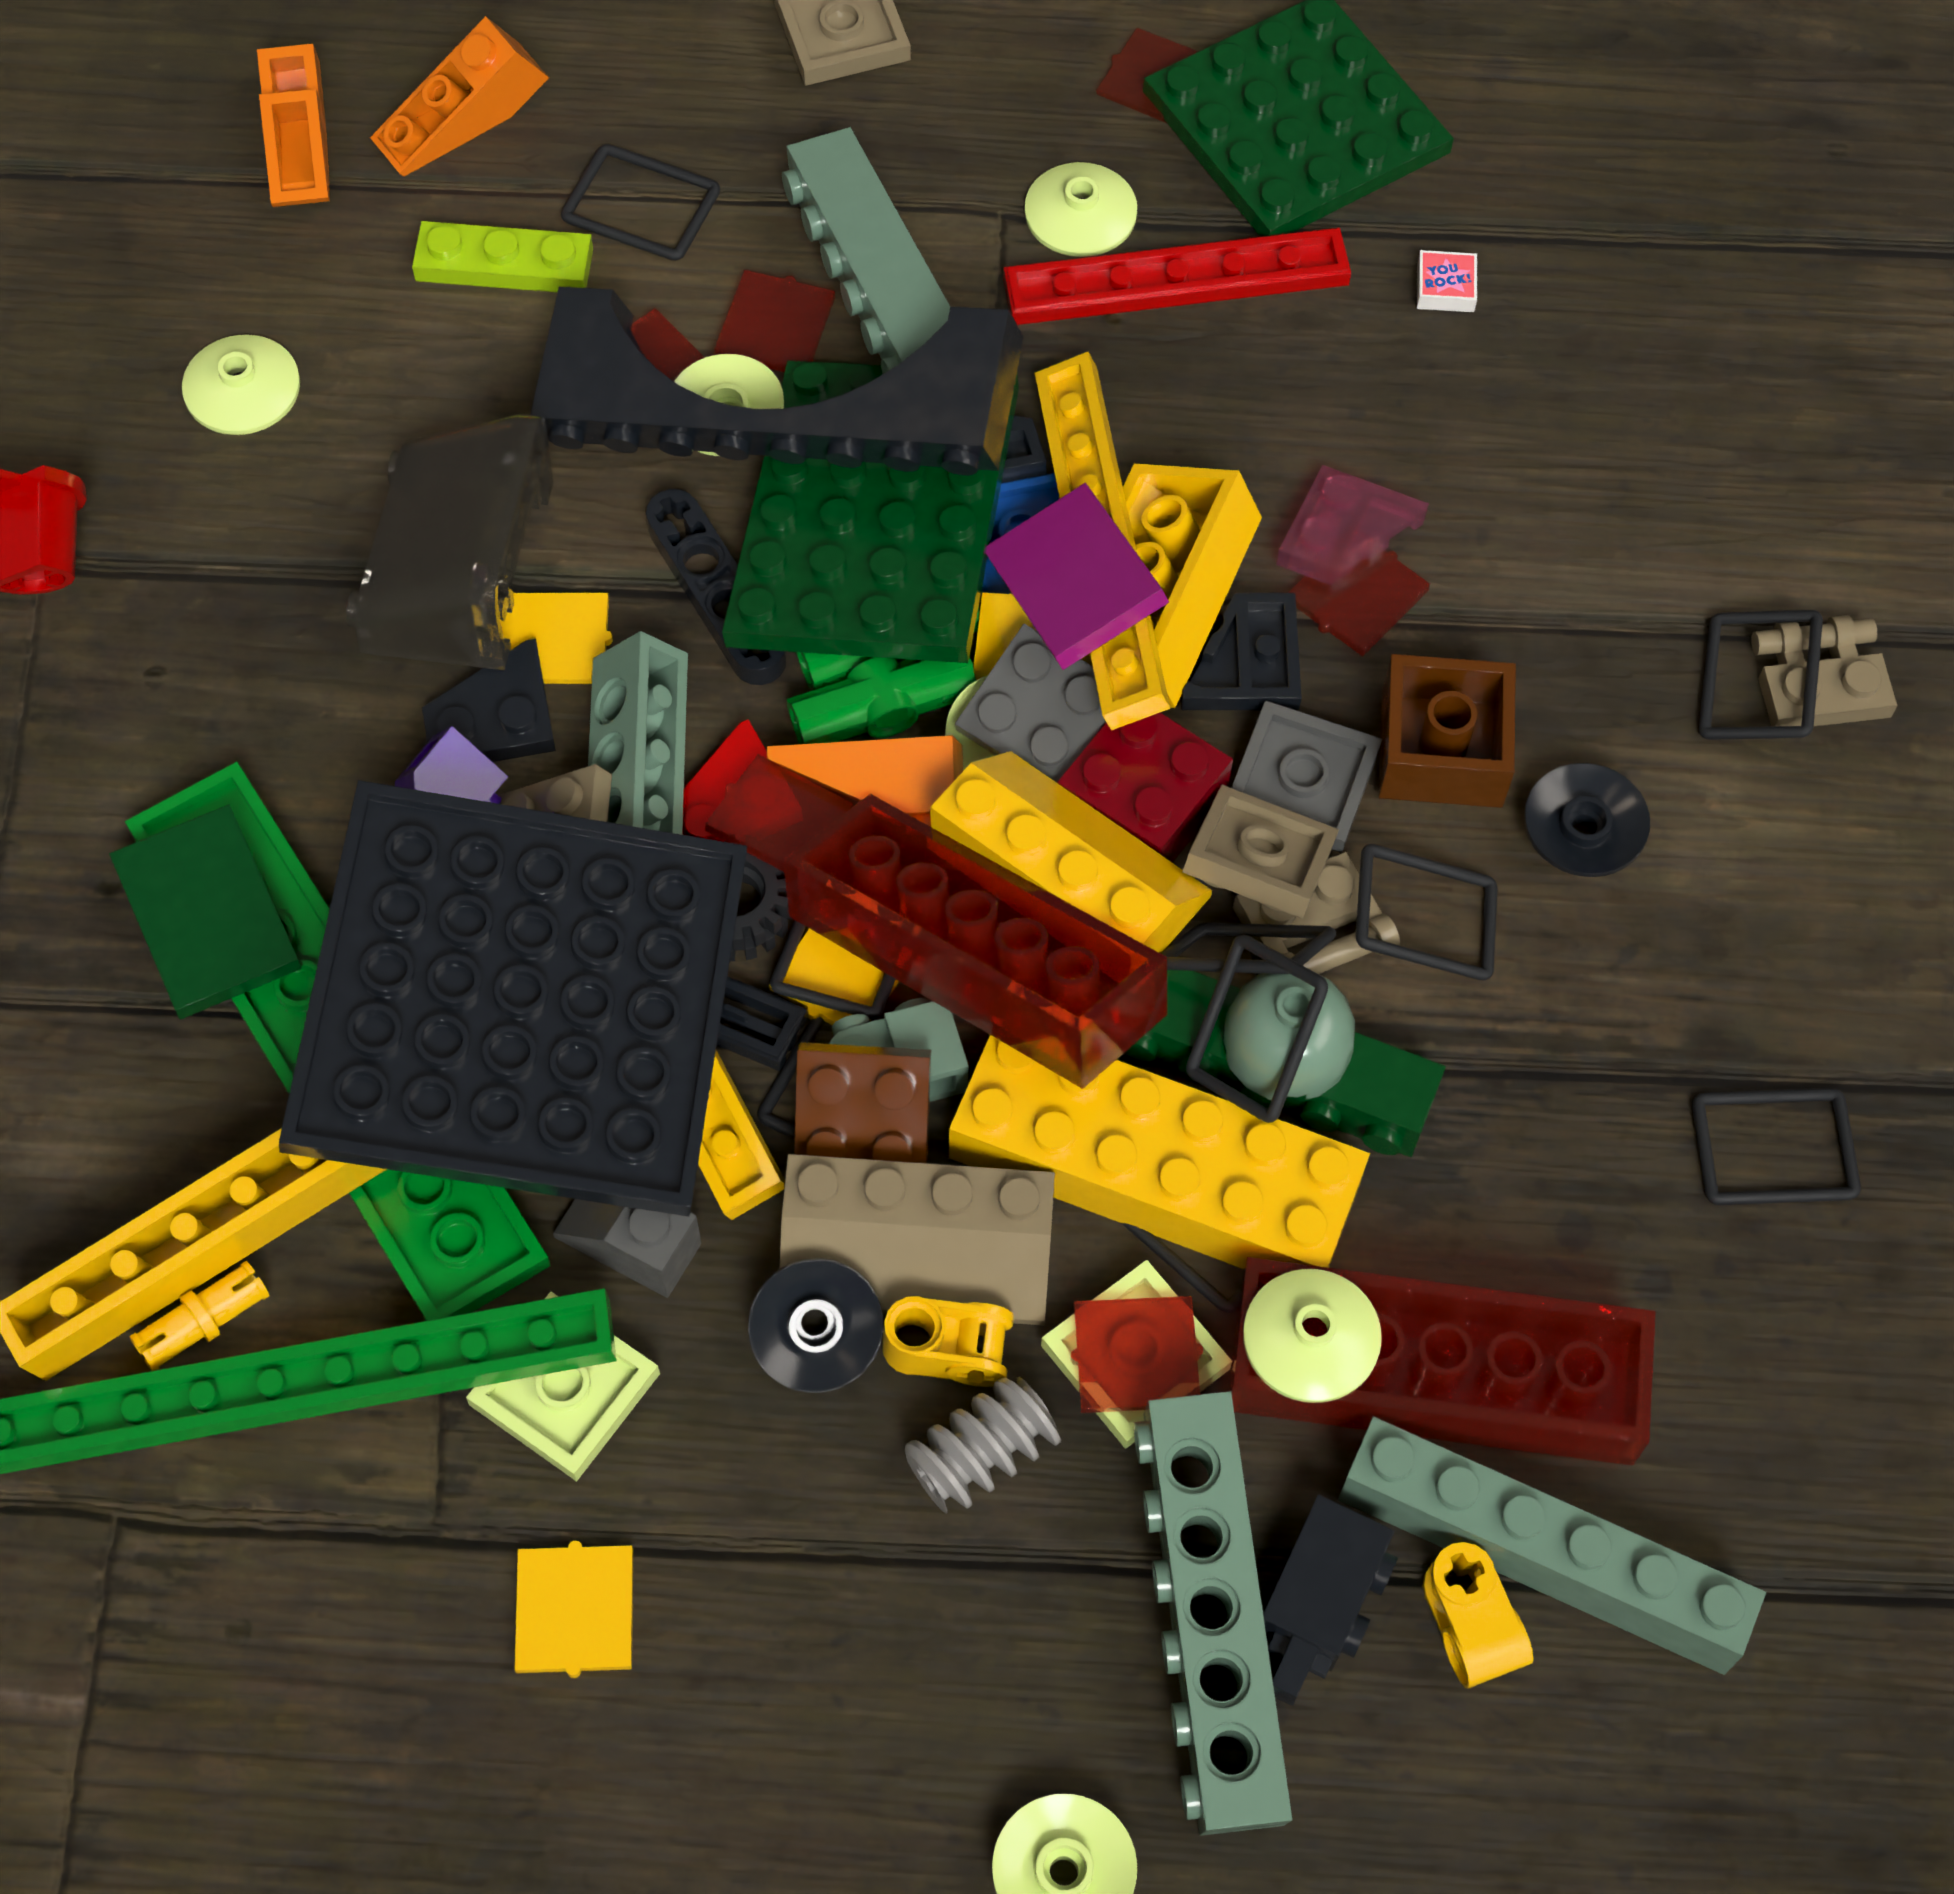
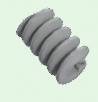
[905,1377,1061,1514]

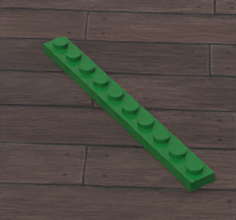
[0,1288,617,1474]

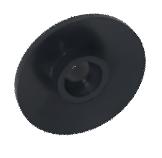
[1524,763,1650,877]
[748,1258,883,1393]

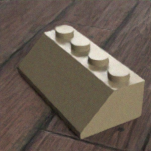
[780,1154,1055,1326]

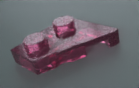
[1276,465,1429,585]

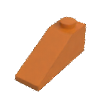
[767,735,963,831]

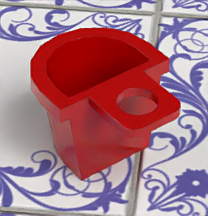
[0,465,87,595]

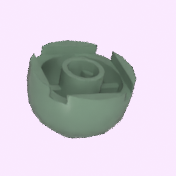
[1223,972,1355,1100]

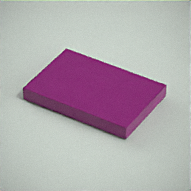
[986,482,1169,670]

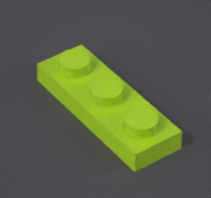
[412,221,593,292]

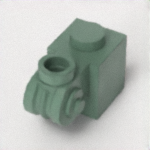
[830,998,969,1102]

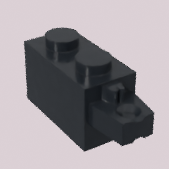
[1263,1494,1398,1706]

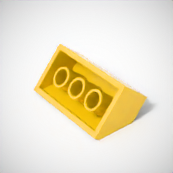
[1081,463,1262,708]
[930,751,1212,986]

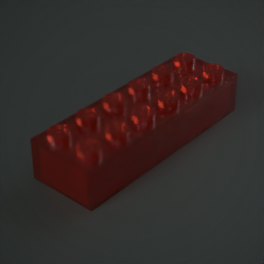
[783,794,1167,1089]
[1229,1257,1656,1466]

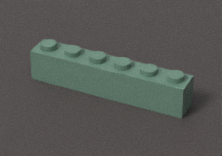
[782,127,950,374]
[1338,1417,1766,1675]

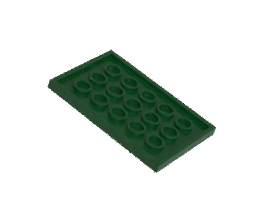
[722,360,1019,663]

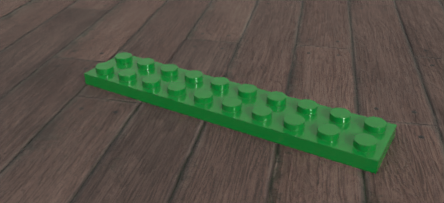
[125,762,551,1321]

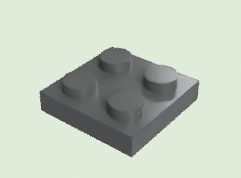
[955,623,1106,783]
[1231,701,1383,853]

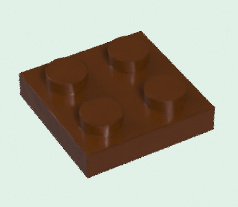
[794,1042,932,1164]

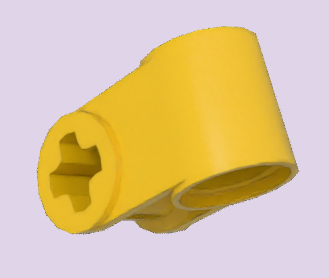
[882,1296,1014,1387]
[1422,1542,1534,1688]

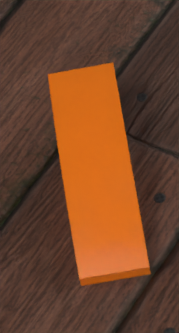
[257,44,330,207]

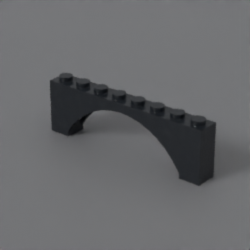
[530,287,1024,476]

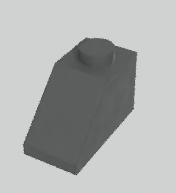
[553,1199,702,1298]

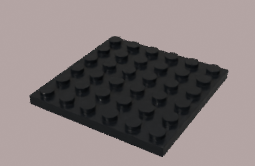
[279,780,748,1217]

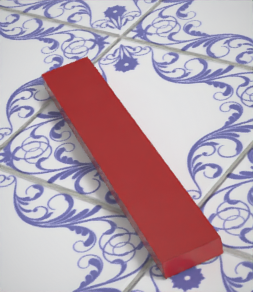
[1003,227,1351,325]

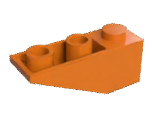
[370,16,549,177]

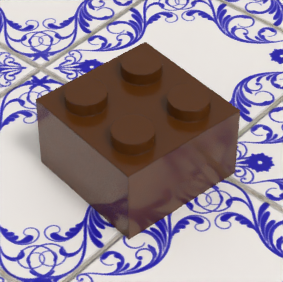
[1379,654,1516,808]

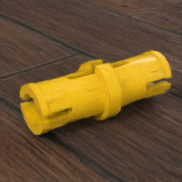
[129,1261,270,1371]

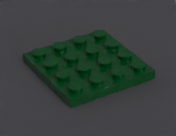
[1142,0,1454,237]

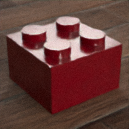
[1057,713,1233,863]

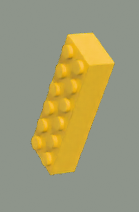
[949,1016,1370,1280]

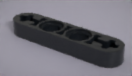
[646,489,786,685]

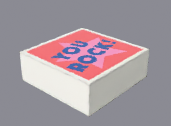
[1417,250,1477,312]

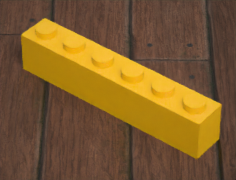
[0,1128,387,1381]

